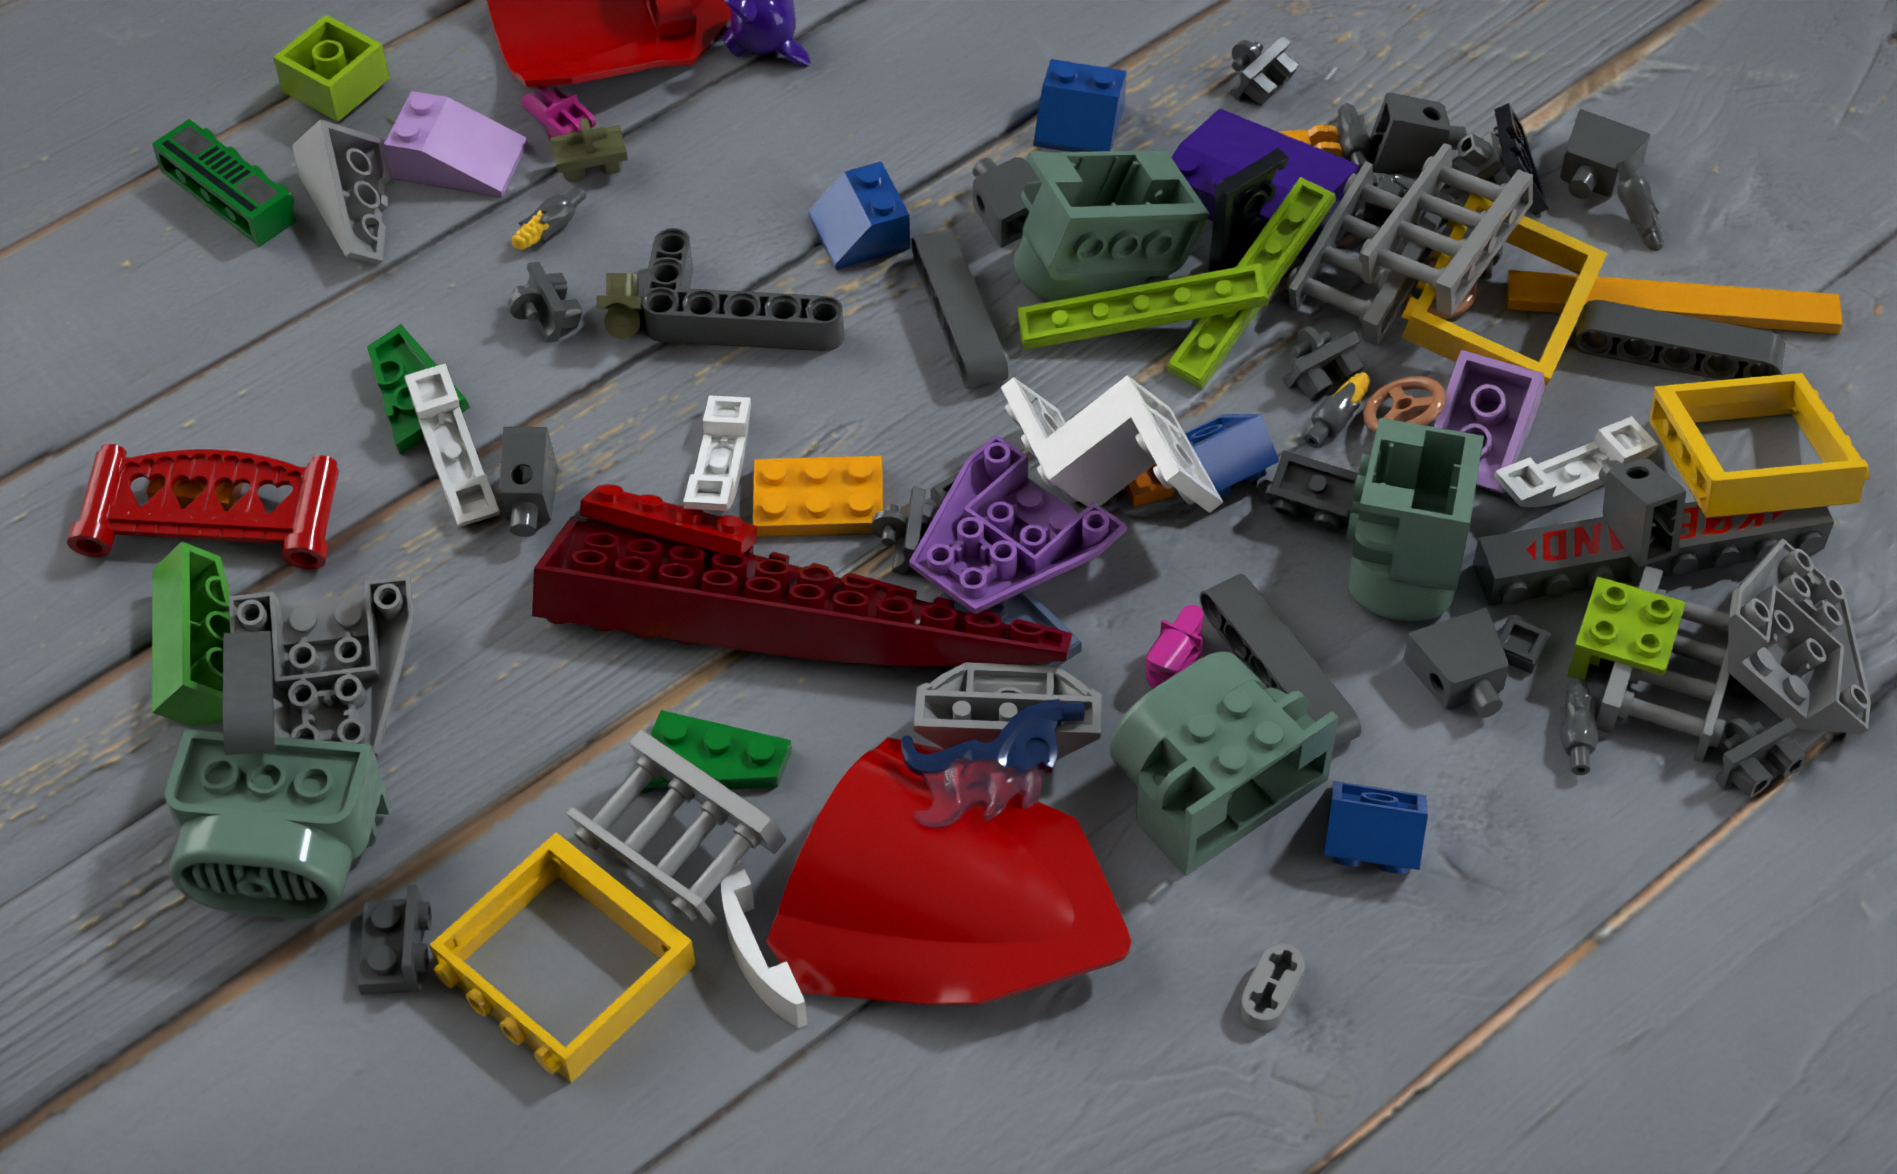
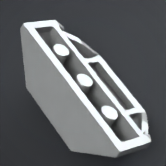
[914,662,1102,760]

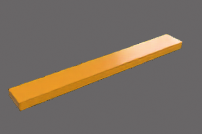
[1507,270,1843,334]

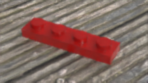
[579,484,758,558]

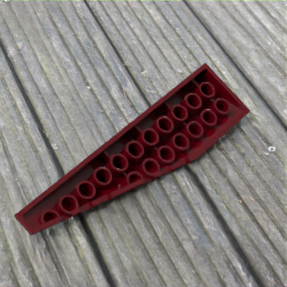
[532,516,1073,666]

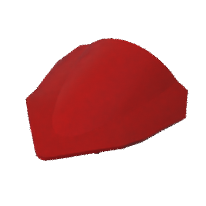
[486,0,731,88]
[765,737,1131,1006]

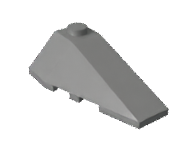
[292,119,391,265]

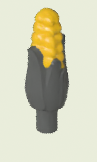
[511,186,586,250]
[1304,372,1370,448]

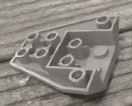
[1727,538,1871,734]
[229,576,414,756]

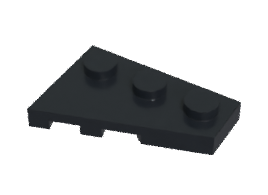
[1493,103,1549,216]
[1208,148,1289,272]

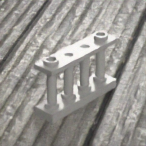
[1359,143,1533,316]
[1286,161,1454,346]
[1596,566,1730,762]
[566,729,787,928]

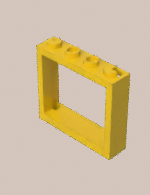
[1401,193,1608,388]
[1649,373,1869,518]
[429,832,696,1083]

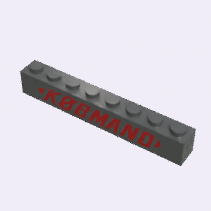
[1473,501,1834,606]

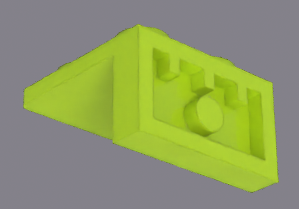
[1567,576,1685,680]

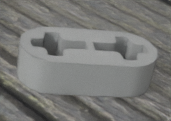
[1240,943,1305,1032]

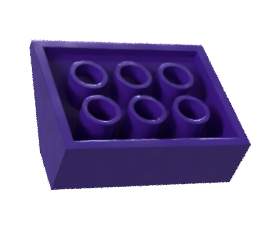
[1162,109,1360,260]

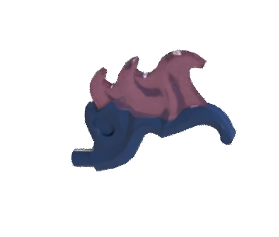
[901,698,1085,828]

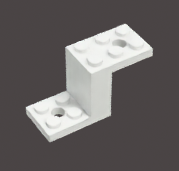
[1001,375,1223,513]

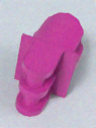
[521,86,596,140]
[1145,605,1204,689]

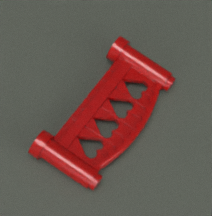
[67,444,339,570]

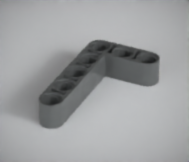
[642,228,845,351]

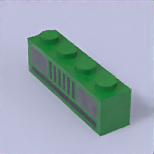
[152,119,297,247]

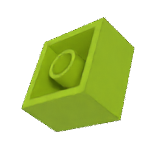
[273,14,390,122]

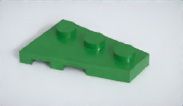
[367,324,470,455]
[636,710,792,793]

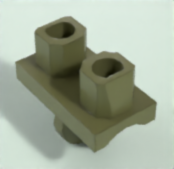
[550,118,628,181]
[596,273,643,339]

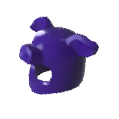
[722,0,811,67]

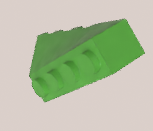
[152,542,231,726]

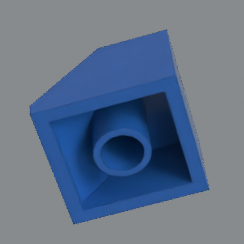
[1033,59,1127,152]
[808,161,911,270]
[1185,414,1279,497]
[1324,781,1428,874]

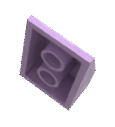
[384,91,528,197]
[1433,350,1545,494]

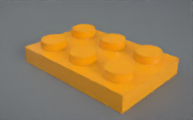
[753,456,883,537]

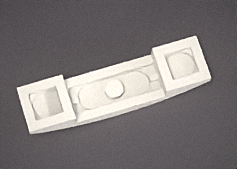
[404,364,500,528]
[683,395,751,511]
[1494,416,1658,507]
[721,860,807,1029]

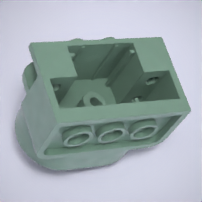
[1014,150,1209,302]
[1346,418,1484,621]
[1110,652,1339,876]
[164,729,391,919]

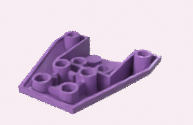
[909,434,1127,614]

